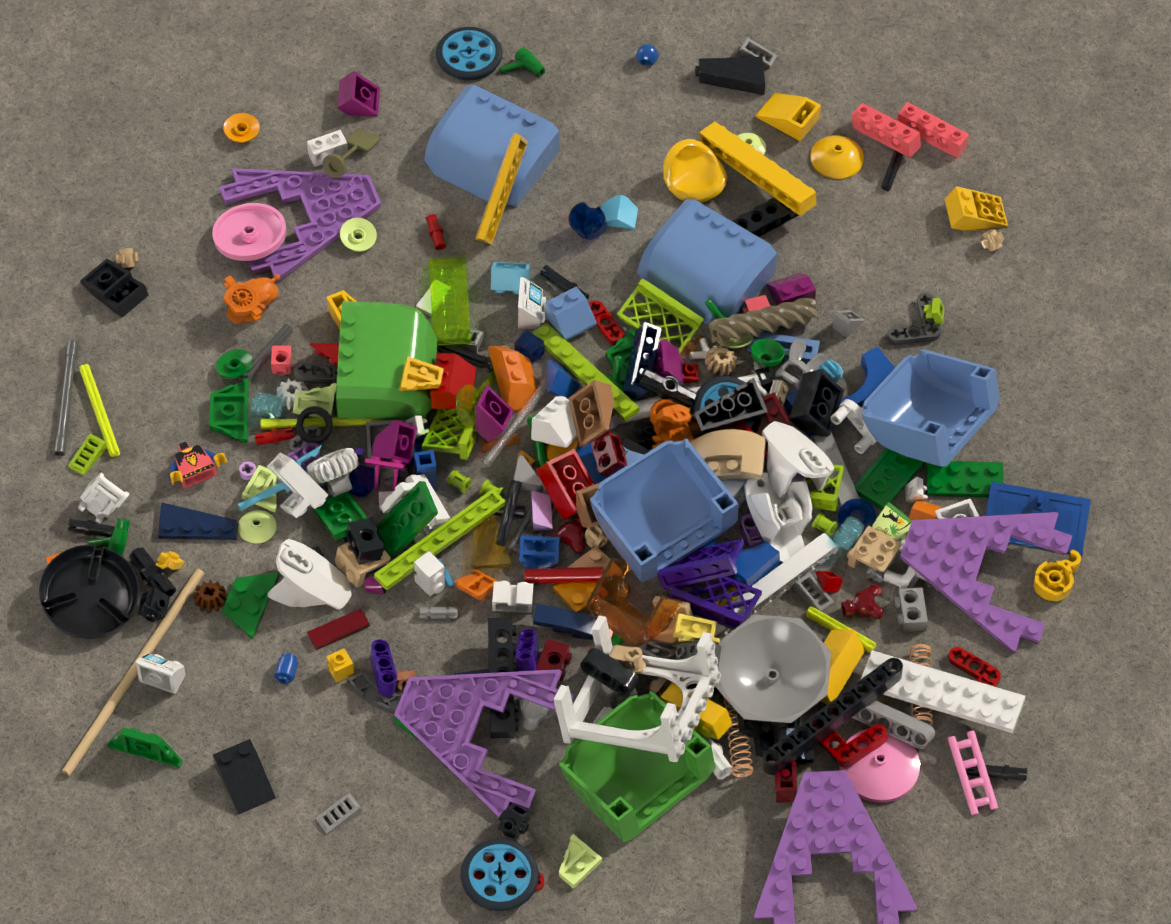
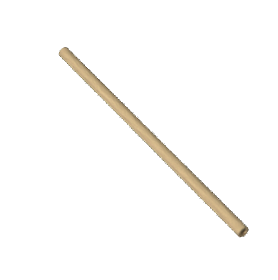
[61,569,205,777]

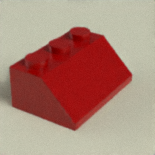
[430,353,476,409]
[535,449,594,521]

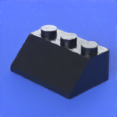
[789,369,844,437]

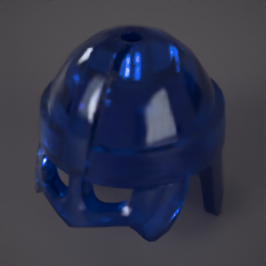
[569,202,608,240]

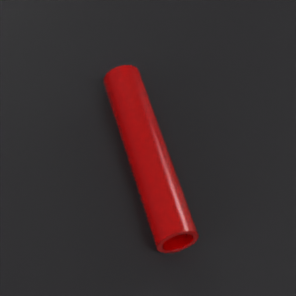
[524,567,604,584]

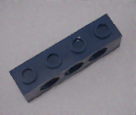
[622,321,661,400]

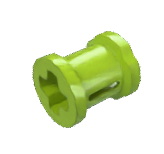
[447,469,472,494]
[479,480,504,497]
[812,513,838,537]

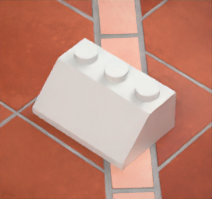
[531,396,577,448]

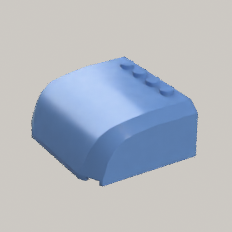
[424,85,559,207]
[637,199,777,325]
[862,349,1000,466]
[590,439,738,582]

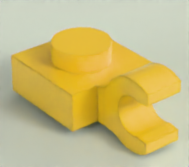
[155,551,185,570]

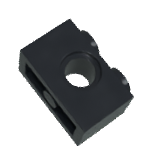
[345,518,384,565]

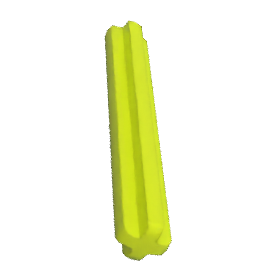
[806,606,876,653]

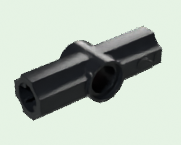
[638,368,697,408]
[129,547,176,597]

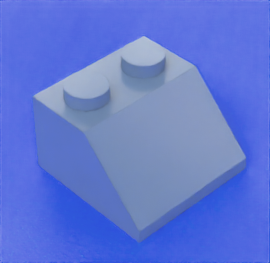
[545,286,597,341]

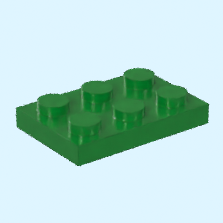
[313,491,367,541]

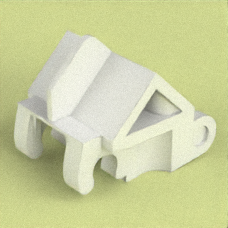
[78,473,129,524]

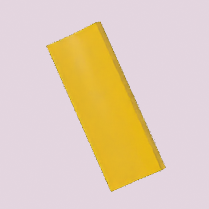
[475,133,528,245]

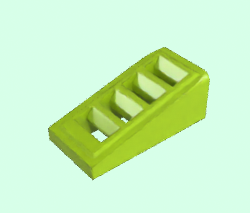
[68,433,107,476]

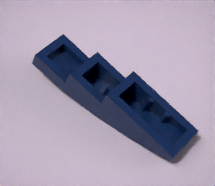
[533,604,614,640]

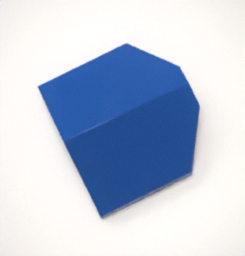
[547,359,579,399]
[519,536,559,569]

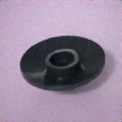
[632,421,657,442]

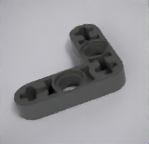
[887,293,941,345]
[293,362,338,416]

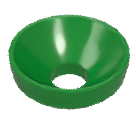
[751,339,785,368]

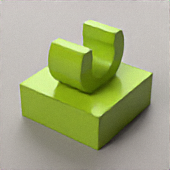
[923,298,944,324]

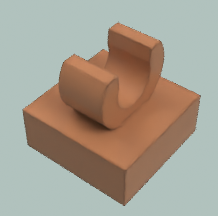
[396,669,416,690]

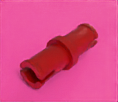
[425,214,446,250]
[254,427,295,446]

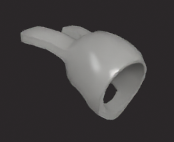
[774,339,828,395]

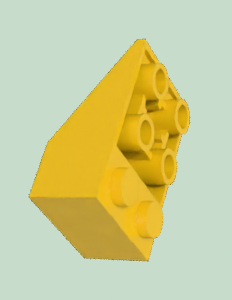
[755,93,821,142]
[945,186,1008,231]

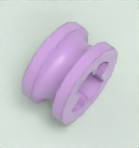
[239,462,256,480]

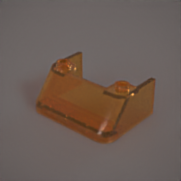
[587,557,682,646]

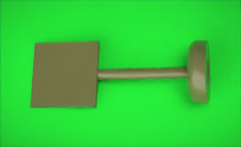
[323,128,381,178]

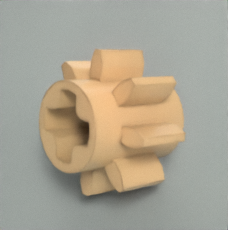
[981,229,1004,251]
[116,248,138,268]
[584,525,608,548]

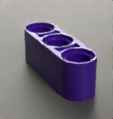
[516,629,539,672]
[370,639,397,696]

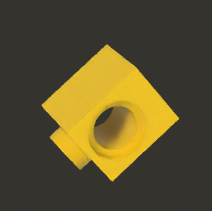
[326,648,354,683]

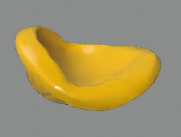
[663,139,727,203]

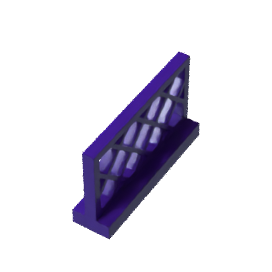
[657,539,744,590]
[670,576,762,630]

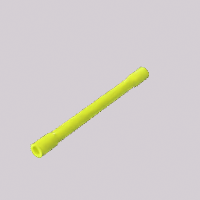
[261,417,389,430]

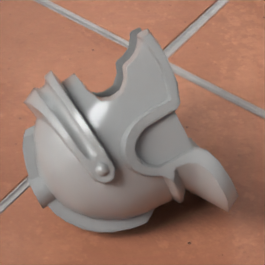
[514,698,556,730]

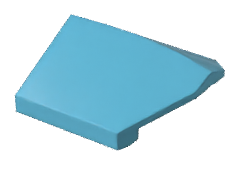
[599,195,638,229]

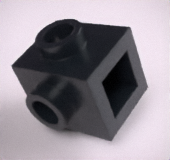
[138,588,170,622]
[498,803,532,839]

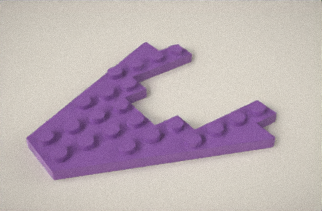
[219,168,381,283]
[900,512,1072,653]
[394,669,574,817]
[754,770,917,924]

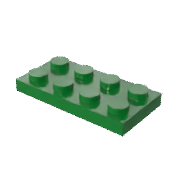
[854,448,925,511]
[926,461,1004,498]
[376,481,438,559]

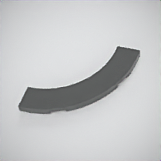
[346,670,402,714]

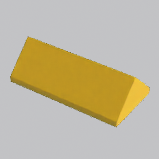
[821,630,865,705]

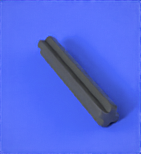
[242,324,293,380]

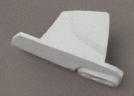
[762,421,834,497]
[744,472,812,563]
[268,539,352,610]

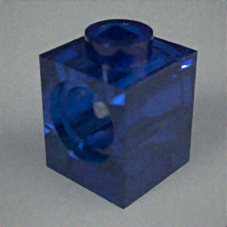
[515,330,545,363]
[348,464,375,497]

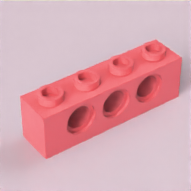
[897,102,969,158]
[851,103,921,158]

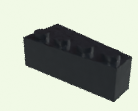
[687,378,768,439]

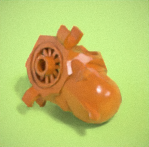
[223,274,281,324]
[650,399,698,449]

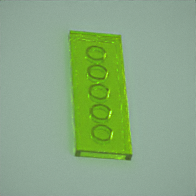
[429,257,471,345]

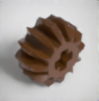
[193,579,227,614]

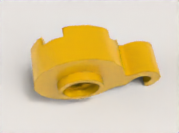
[1033,550,1081,602]

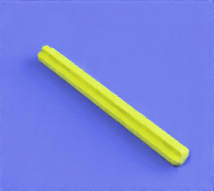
[79,364,120,458]

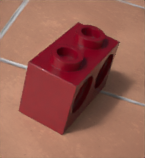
[591,431,628,478]

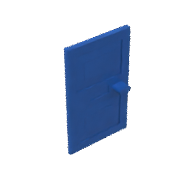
[985,481,1091,556]

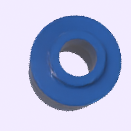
[274,653,298,684]

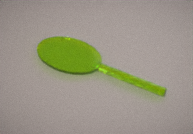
[456,371,496,426]

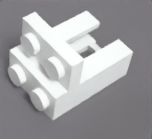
[267,453,328,518]
[380,474,450,543]

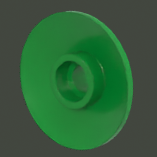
[216,349,253,379]

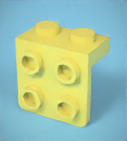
[673,614,720,644]

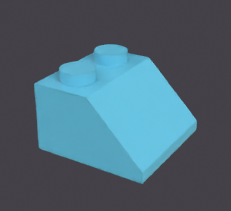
[490,262,530,294]

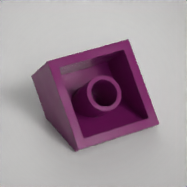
[337,71,380,116]
[766,273,816,305]
[653,339,684,385]
[475,385,514,442]
[372,420,417,465]

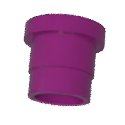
[365,577,386,595]

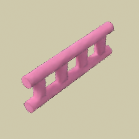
[947,731,998,816]

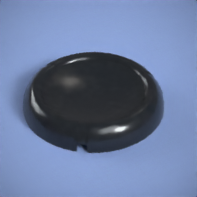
[39,545,139,639]

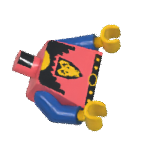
[170,442,228,489]

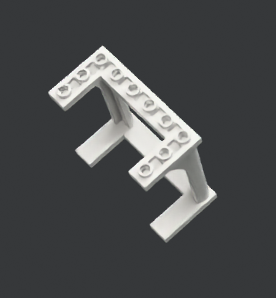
[554,616,721,762]

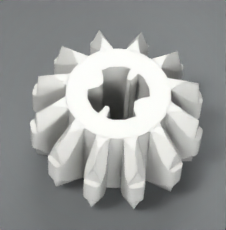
[277,378,308,410]

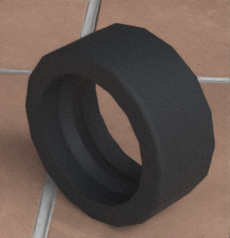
[296,406,333,444]

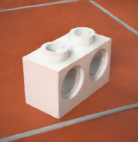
[307,130,348,167]

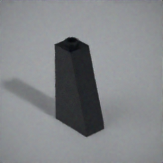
[695,57,765,95]

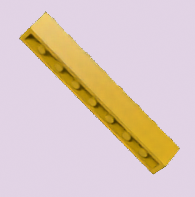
[699,122,816,216]

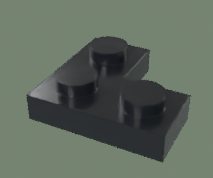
[737,714,774,758]

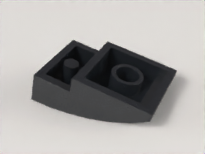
[80,259,149,317]

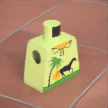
[872,502,912,543]

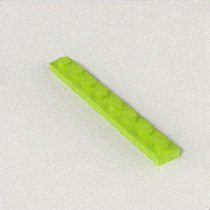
[532,323,640,422]
[374,489,506,591]

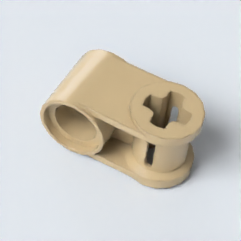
[609,645,646,674]

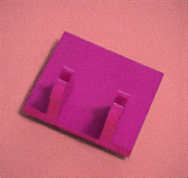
[365,456,408,491]

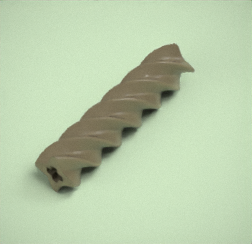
[709,298,819,345]

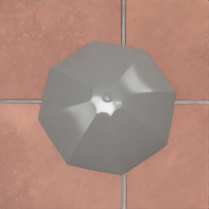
[715,615,831,723]

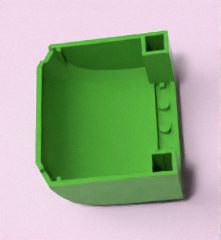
[336,301,437,420]
[559,691,716,842]

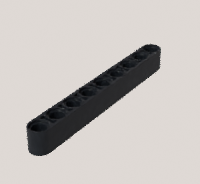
[762,658,903,775]

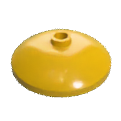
[810,135,864,179]

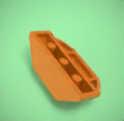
[488,346,539,412]

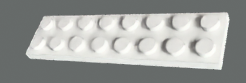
[860,650,1025,733]

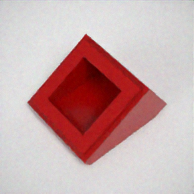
[816,570,843,593]

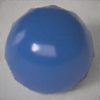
[636,44,659,65]

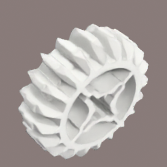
[307,448,359,484]

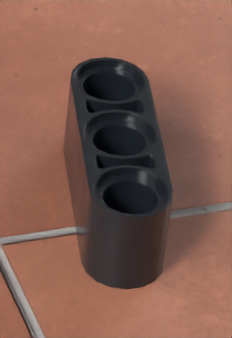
[580,648,639,697]

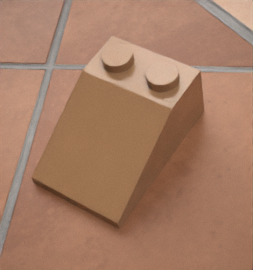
[569,380,614,448]

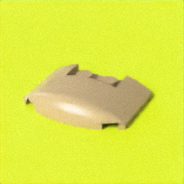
[690,429,766,480]

